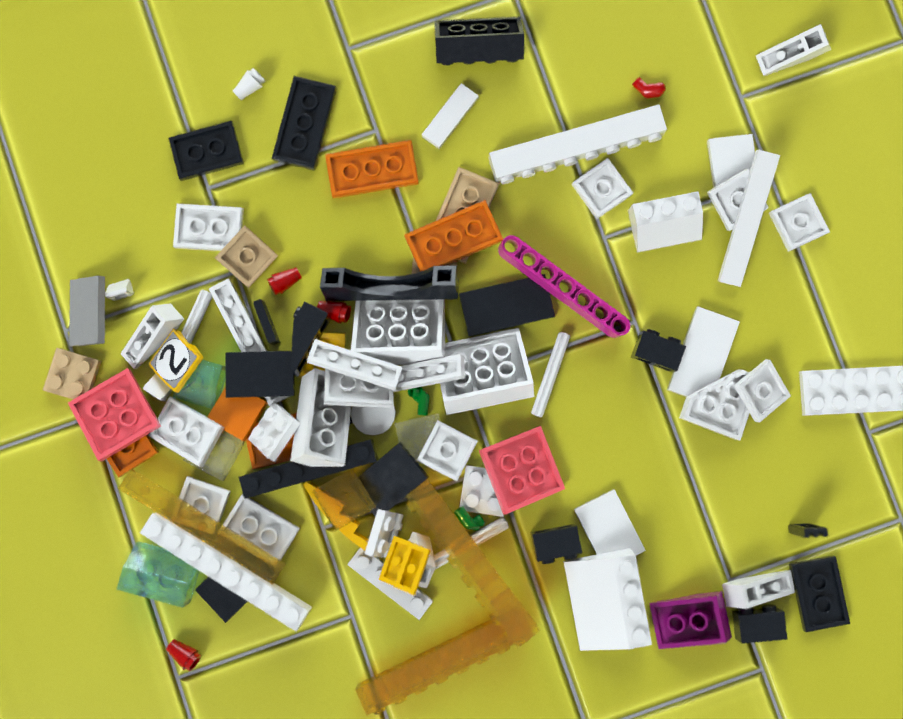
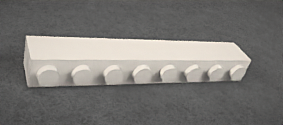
[489,105,667,184]
[140,512,312,631]

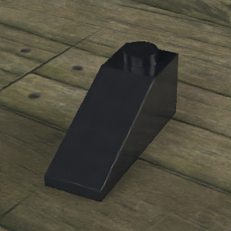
[291,301,331,377]

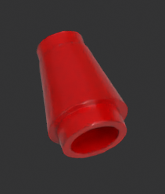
[267,267,302,295]
[317,300,351,324]
[166,639,201,671]

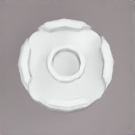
[351,404,396,435]

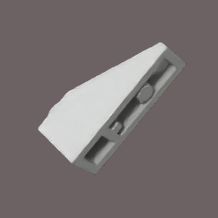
[756,24,832,76]
[121,303,184,369]
[722,570,795,609]

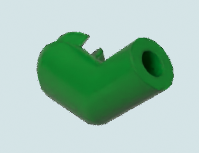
[408,387,430,416]
[454,506,485,531]

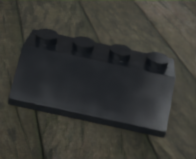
[435,17,524,65]

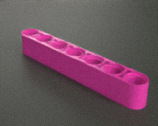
[498,235,630,338]

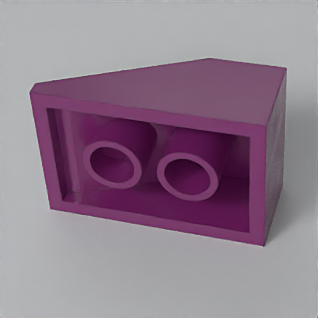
[649,591,732,649]

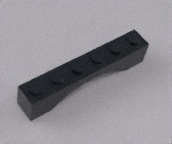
[320,266,459,301]
[239,439,379,499]

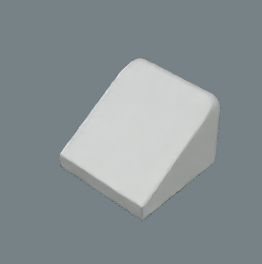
[105,279,134,301]
[143,373,172,401]

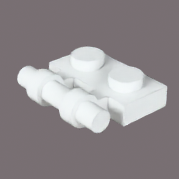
[365,509,403,558]

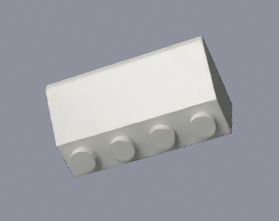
[291,368,351,467]

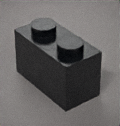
[631,329,686,373]
[530,524,582,564]
[732,604,788,644]

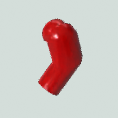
[632,77,666,99]

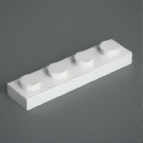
[307,339,402,390]
[393,354,465,392]
[347,548,433,620]

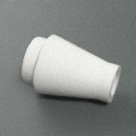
[233,68,265,100]

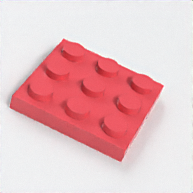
[68,368,161,462]
[479,426,565,514]

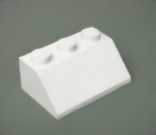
[628,192,703,253]

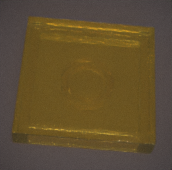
[313,468,376,531]

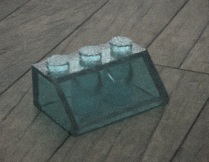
[117,541,199,608]

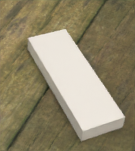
[422,83,479,149]

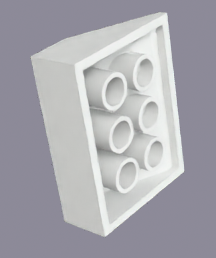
[351,299,445,365]
[440,328,534,415]
[563,548,652,651]

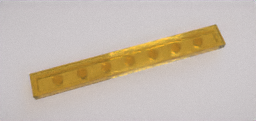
[118,469,286,585]

